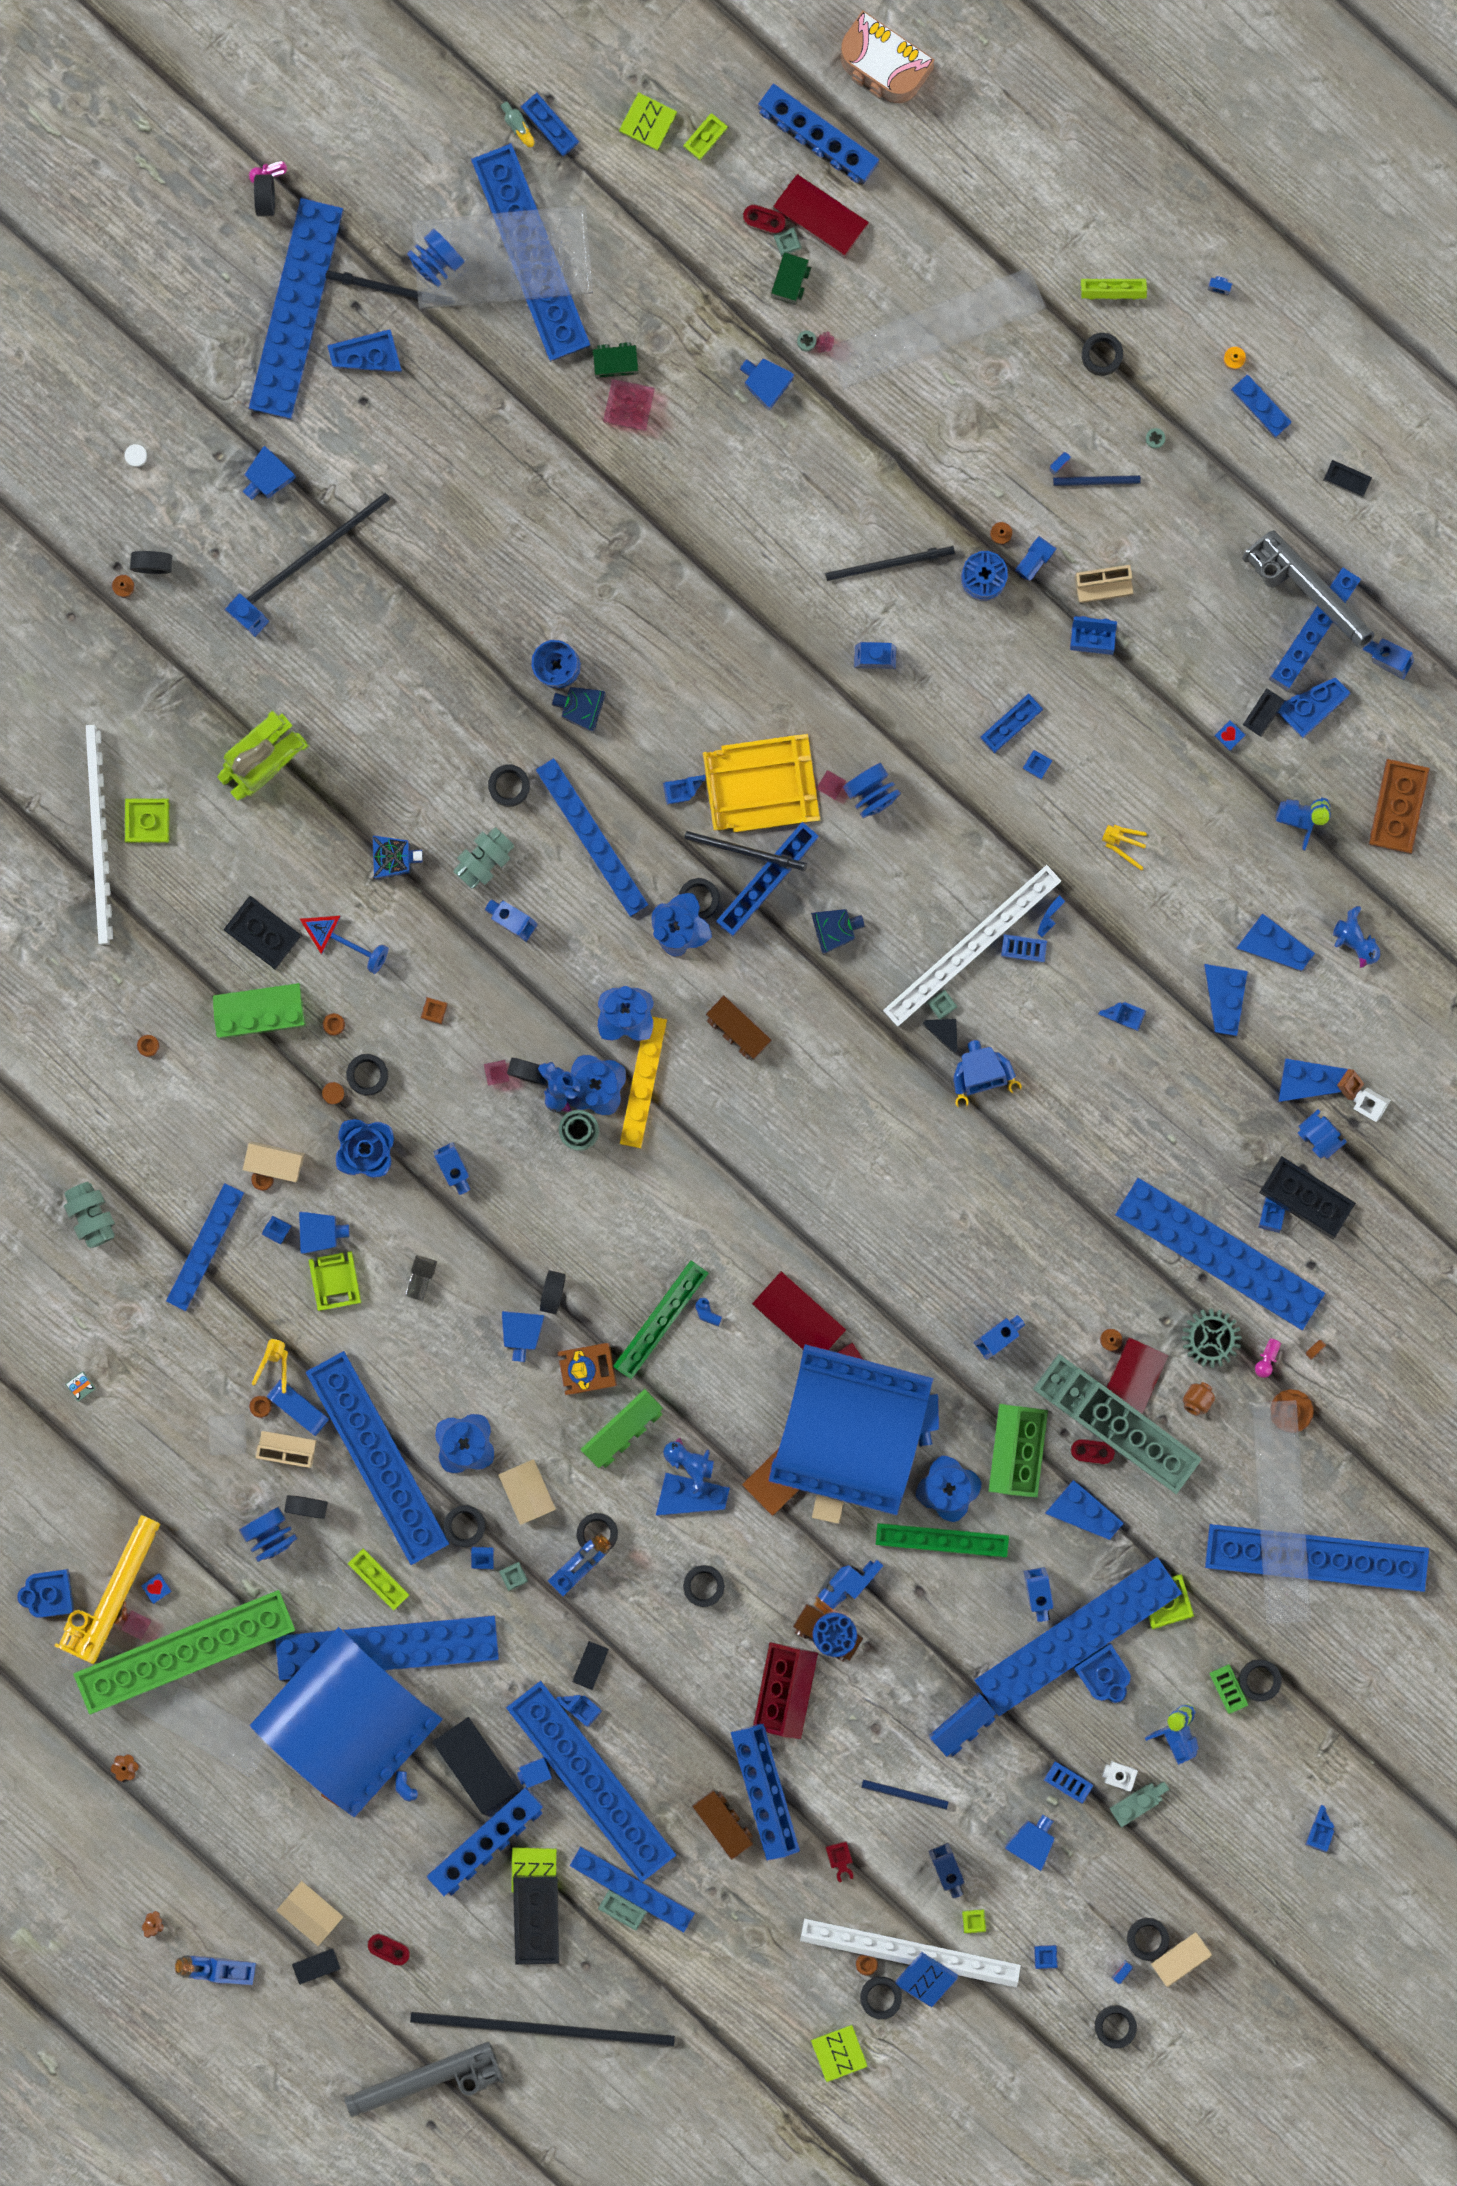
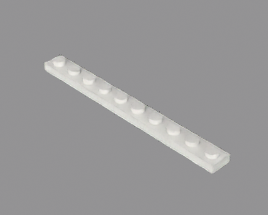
[86,725,113,945]
[883,865,1061,1027]
[800,1919,1021,1988]

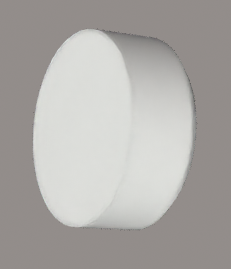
[125,444,147,467]

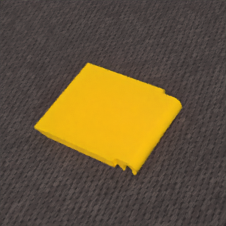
[702,734,820,833]

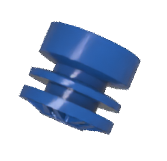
[407,228,465,287]
[961,551,1008,601]
[531,640,581,689]
[843,763,901,819]
[239,1506,298,1562]

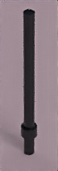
[325,270,455,308]
[825,546,955,581]
[684,831,807,871]

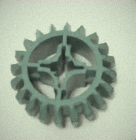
[1182,1308,1242,1368]

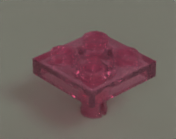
[603,379,655,432]

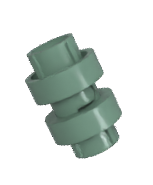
[453,827,514,889]
[559,1110,599,1151]
[64,1182,115,1249]

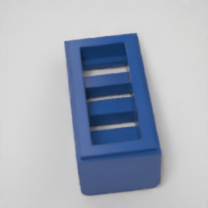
[1001,934,1047,963]
[1044,1761,1093,1804]

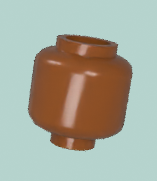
[1182,1382,1215,1416]

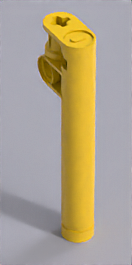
[54,1515,161,1664]

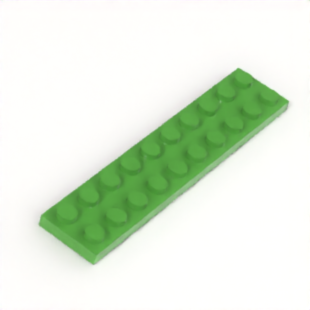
[73,1590,295,1715]

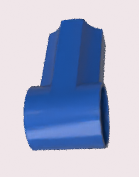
[1015,536,1057,582]

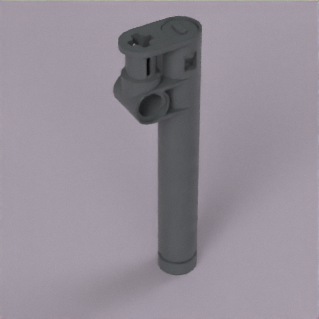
[1242,530,1375,649]
[344,2041,505,2117]

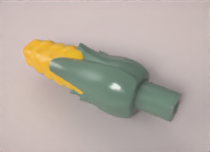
[500,102,535,148]

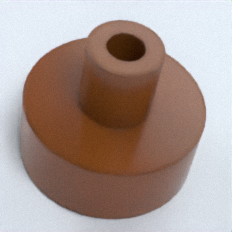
[990,522,1012,545]
[112,575,135,598]
[1100,1329,1122,1351]

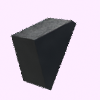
[922,1019,958,1054]

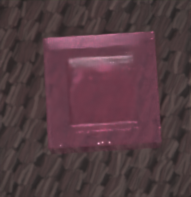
[816,770,846,800]
[484,1060,510,1086]
[121,1610,152,1640]

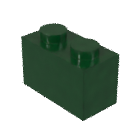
[771,252,812,305]
[593,342,639,379]

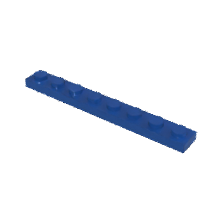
[536,758,649,917]

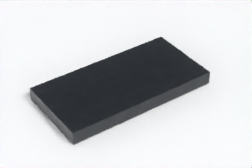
[1259,1156,1356,1240]
[432,1716,518,1815]
[513,1875,560,1965]

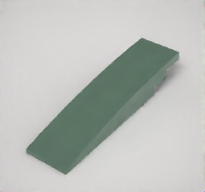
[1033,1354,1202,1495]

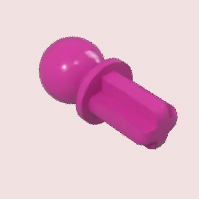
[249,161,287,184]
[1255,1338,1281,1378]

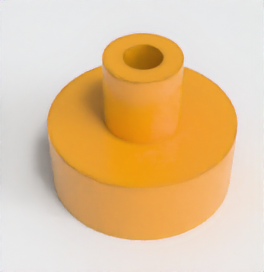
[1223,347,1246,370]

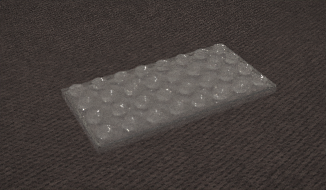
[412,205,593,309]

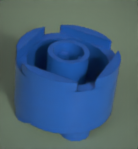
[1297,1109,1347,1159]

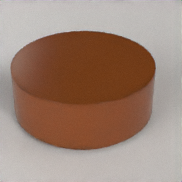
[323,1013,345,1036]
[137,1035,160,1057]
[322,1082,345,1104]
[251,1173,274,1191]
[1306,1340,1326,1360]
[249,1396,272,1418]
[856,1954,878,1976]

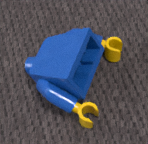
[953,1040,1022,1108]

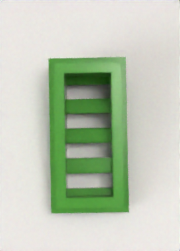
[1209,1664,1248,1714]

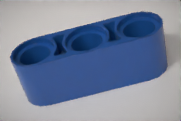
[267,1379,329,1436]

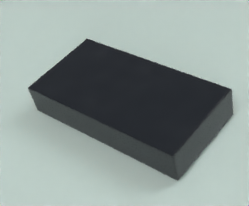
[1323,459,1372,498]
[1242,688,1286,737]
[572,1641,609,1690]
[292,1948,341,1985]

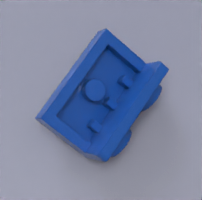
[1070,616,1117,655]

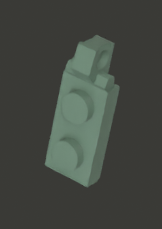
[1109,1781,1169,1827]

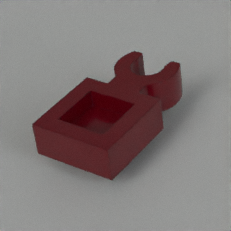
[825,1841,853,1883]

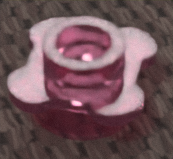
[816,331,834,353]

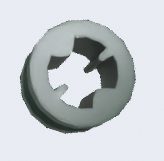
[797,331,817,352]
[1146,428,1166,449]

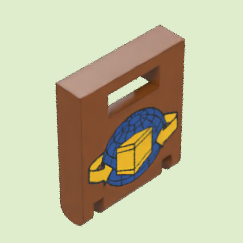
[557,1342,617,1395]

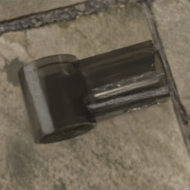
[405,1254,437,1301]

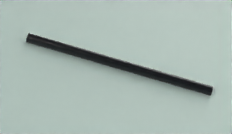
[247,492,391,604]

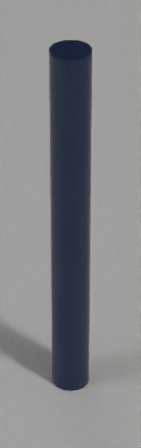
[1053,475,1141,486]
[861,1779,949,1810]

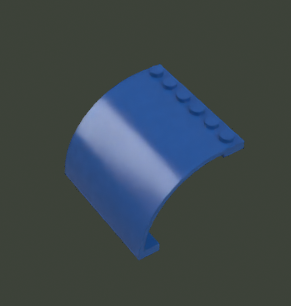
[769,1344,934,1515]
[249,1627,443,1817]

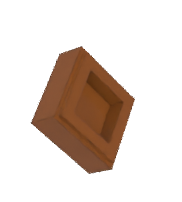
[421,997,448,1024]
[1337,1069,1364,1100]

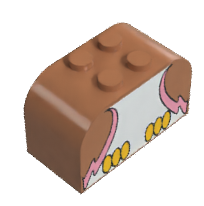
[841,10,935,103]

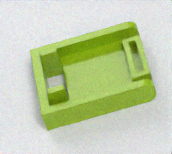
[308,1251,362,1311]

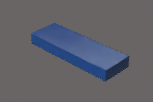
[520,93,580,157]
[980,693,1043,754]

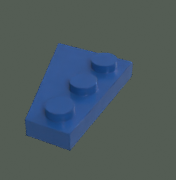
[327,329,402,372]
[1278,677,1351,739]
[1236,914,1315,971]
[1204,964,1248,1036]
[1278,1059,1348,1102]
[655,1473,730,1516]
[1045,1480,1124,1540]

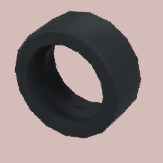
[254,174,275,217]
[1081,332,1123,376]
[130,551,172,574]
[488,764,530,807]
[679,878,720,919]
[346,1054,388,1096]
[507,1057,547,1086]
[540,1270,566,1315]
[284,1495,328,1519]
[444,1505,486,1547]
[576,1513,618,1552]
[683,1565,725,1607]
[1239,1659,1282,1702]
[1127,1917,1170,1961]
[860,1976,902,2020]
[1095,2005,1137,2049]

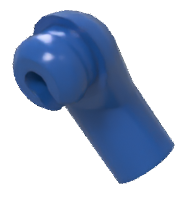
[695,1298,722,1327]
[395,1771,418,1802]

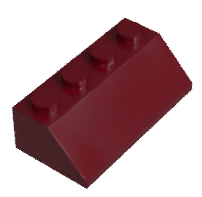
[753,1642,819,1739]

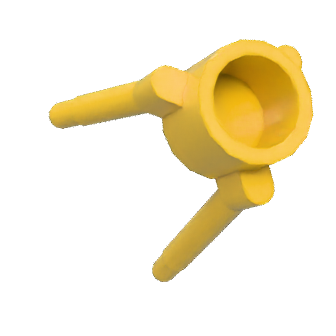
[1102,824,1147,871]
[252,1339,288,1394]

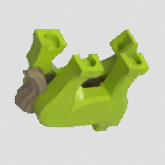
[217,711,310,801]

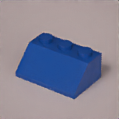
[929,1692,997,1757]

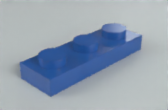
[1231,374,1292,438]

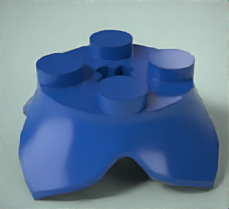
[651,893,712,957]
[597,986,654,1041]
[567,1055,626,1115]
[336,1119,394,1178]
[435,1414,494,1473]
[915,1456,982,1522]

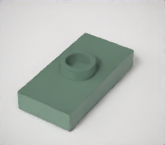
[598,1889,647,1931]

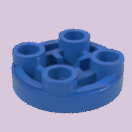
[813,1612,857,1657]

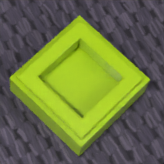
[962,1909,986,1934]

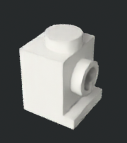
[1354,1088,1391,1122]
[1102,1761,1138,1792]

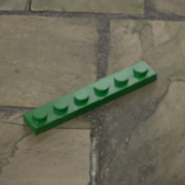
[613,1260,709,1380]
[875,1523,1009,1557]

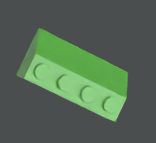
[213,983,306,1039]
[580,1389,663,1468]
[989,1404,1048,1497]

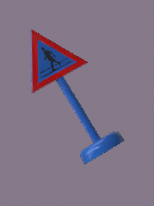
[299,915,389,974]

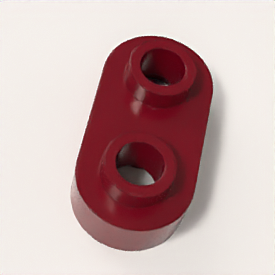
[743,205,785,235]
[1070,1439,1115,1464]
[367,1933,410,1966]

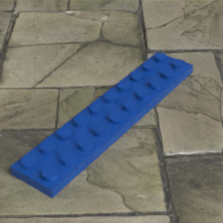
[471,143,591,362]
[249,198,344,420]
[1115,1178,1325,1331]
[306,1351,450,1565]
[1205,1524,1429,1592]
[974,1557,1182,1716]
[275,1615,499,1680]
[506,1680,676,1883]

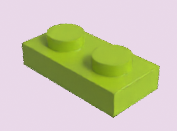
[683,113,728,161]

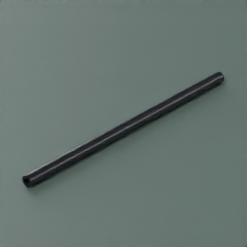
[410,2012,675,2047]

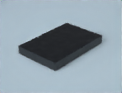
[223,896,302,970]

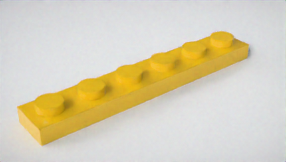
[620,1016,667,1149]

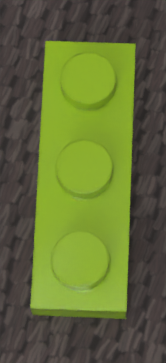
[1080,279,1147,300]
[347,1548,409,1611]

